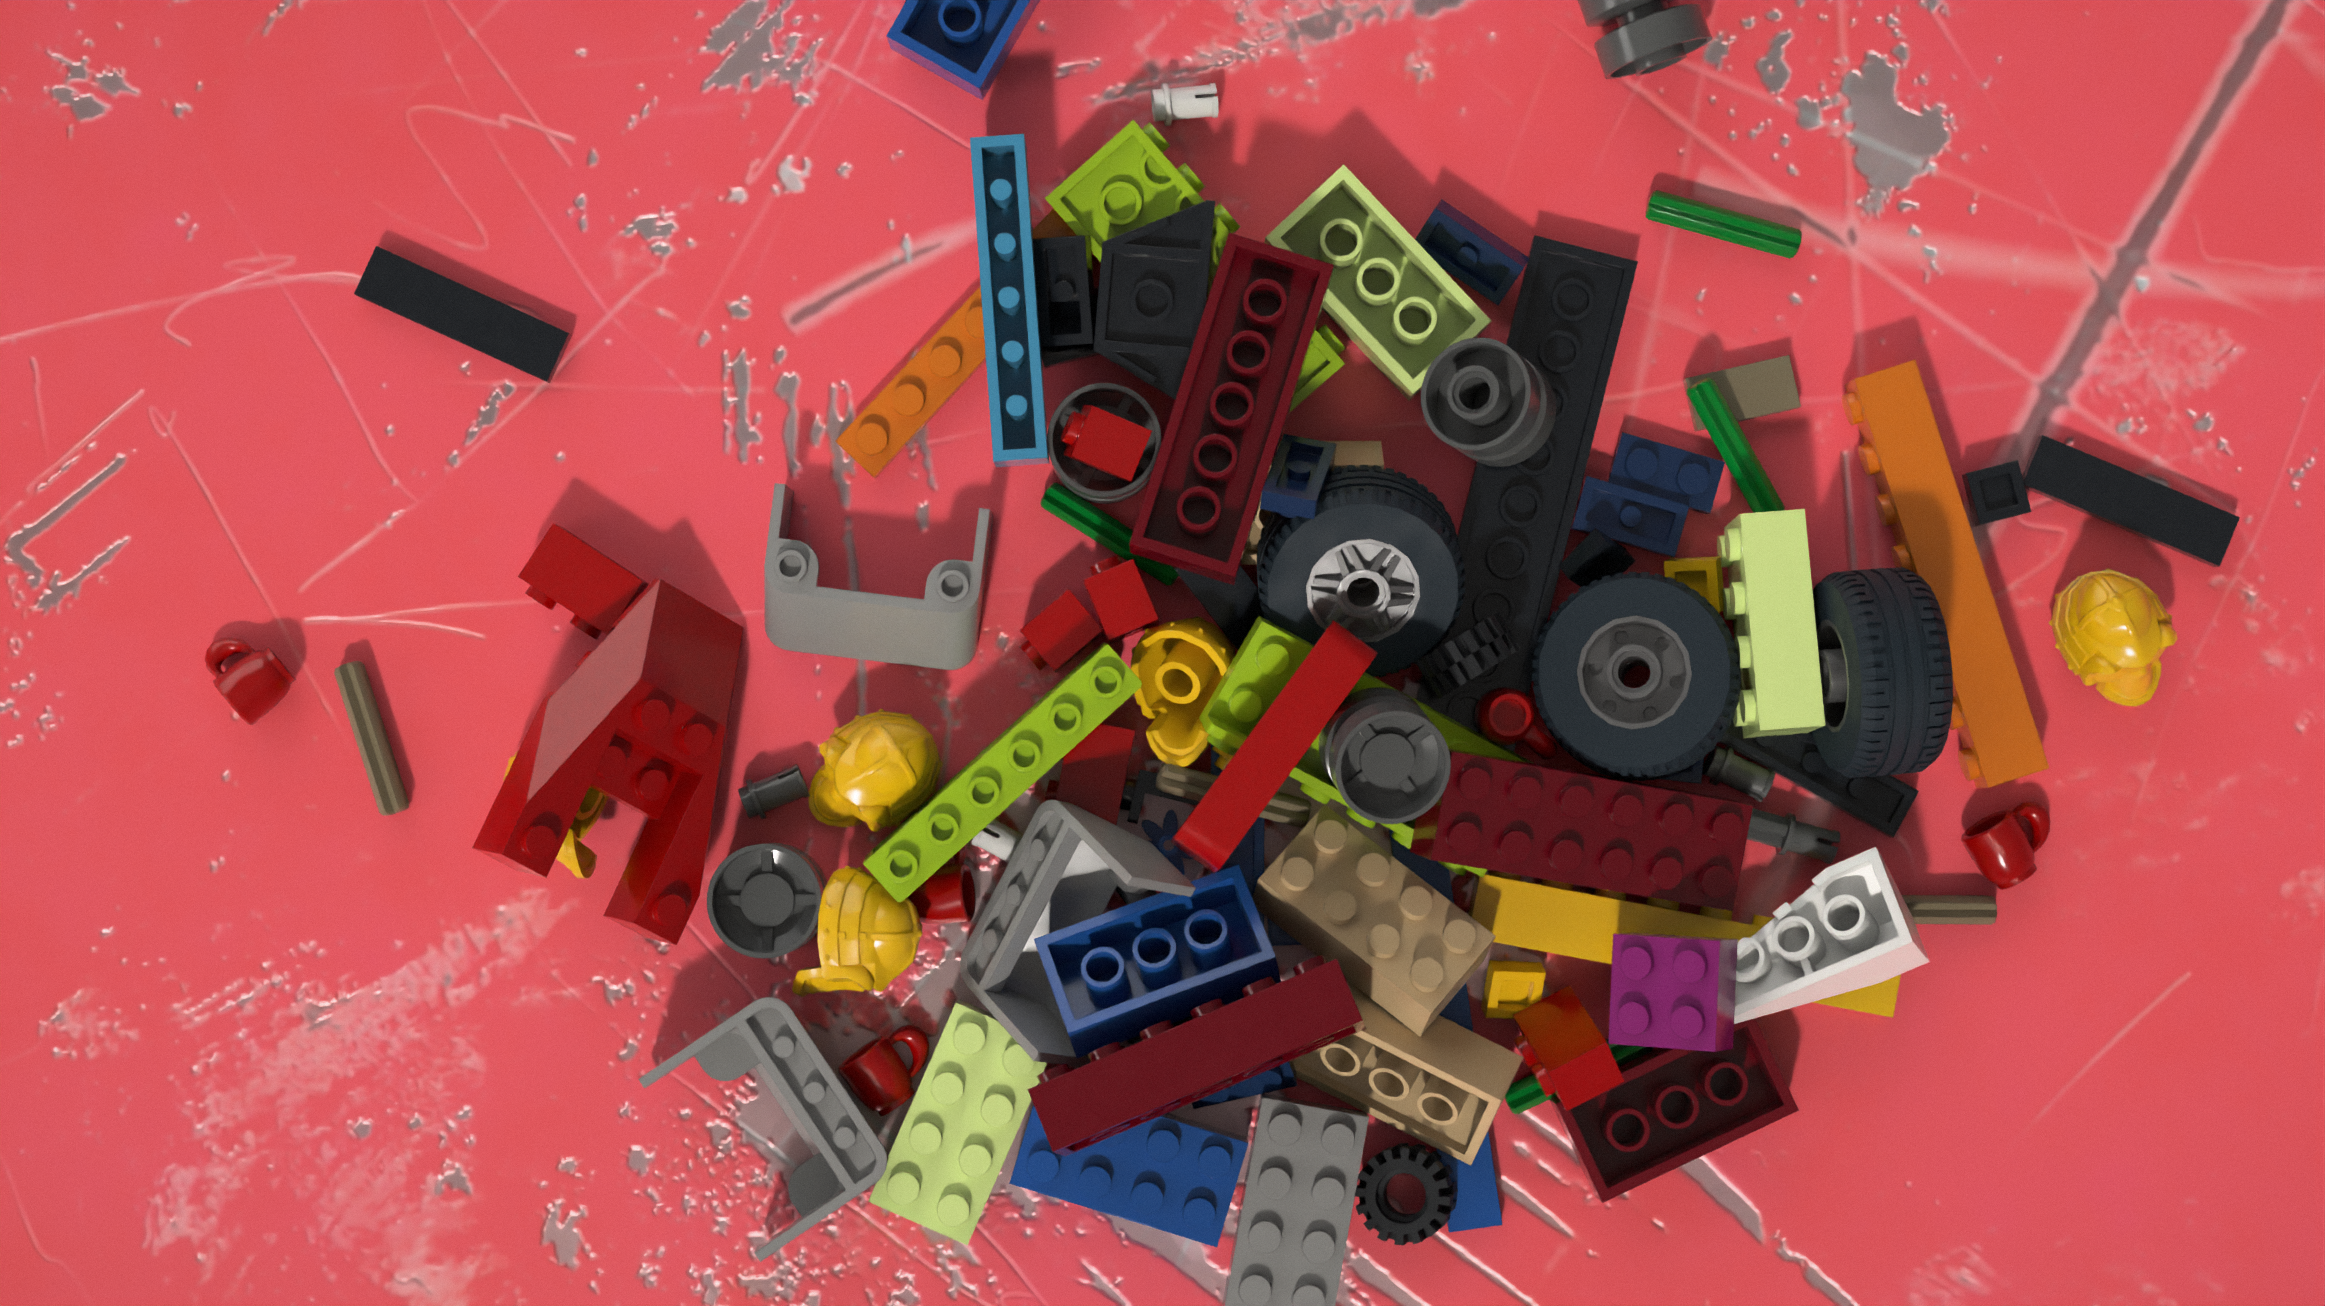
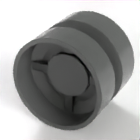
[1578,0,1712,79]
[1421,338,1556,467]
[1047,383,1161,504]
[1319,687,1451,824]
[707,843,827,959]

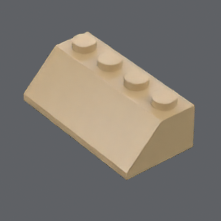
[1292,979,1524,1166]

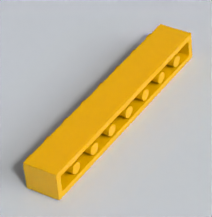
[1468,870,1901,1018]

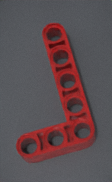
[1170,620,1378,873]

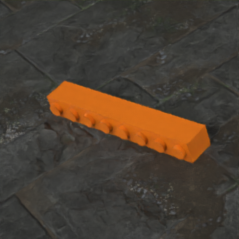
[1842,360,2049,788]

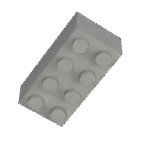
[1222,1093,1369,1306]

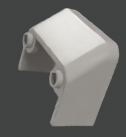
[764,483,994,670]
[960,800,1196,1067]
[638,997,887,1262]

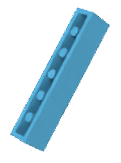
[970,134,1050,468]

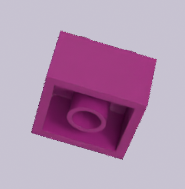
[1608,933,1738,1052]

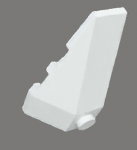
[1734,847,1930,1024]

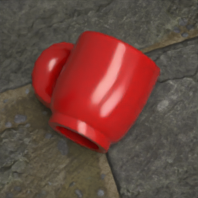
[205,637,296,725]
[1474,687,1558,760]
[1961,801,2050,890]
[907,847,976,924]
[838,1025,929,1116]

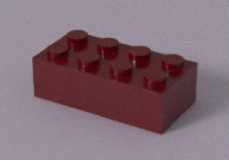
[1549,1018,1799,1203]

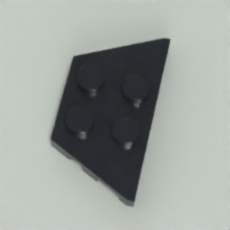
[1093,200,1215,399]

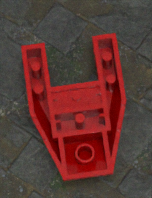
[472,578,743,945]

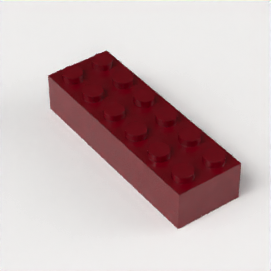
[1129,233,1334,585]
[1410,748,1753,911]
[1028,955,1367,1157]

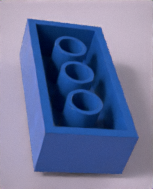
[886,0,1040,101]
[1034,864,1281,1058]
[1009,1105,1249,1247]

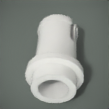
[1151,83,1219,126]
[972,819,1023,863]

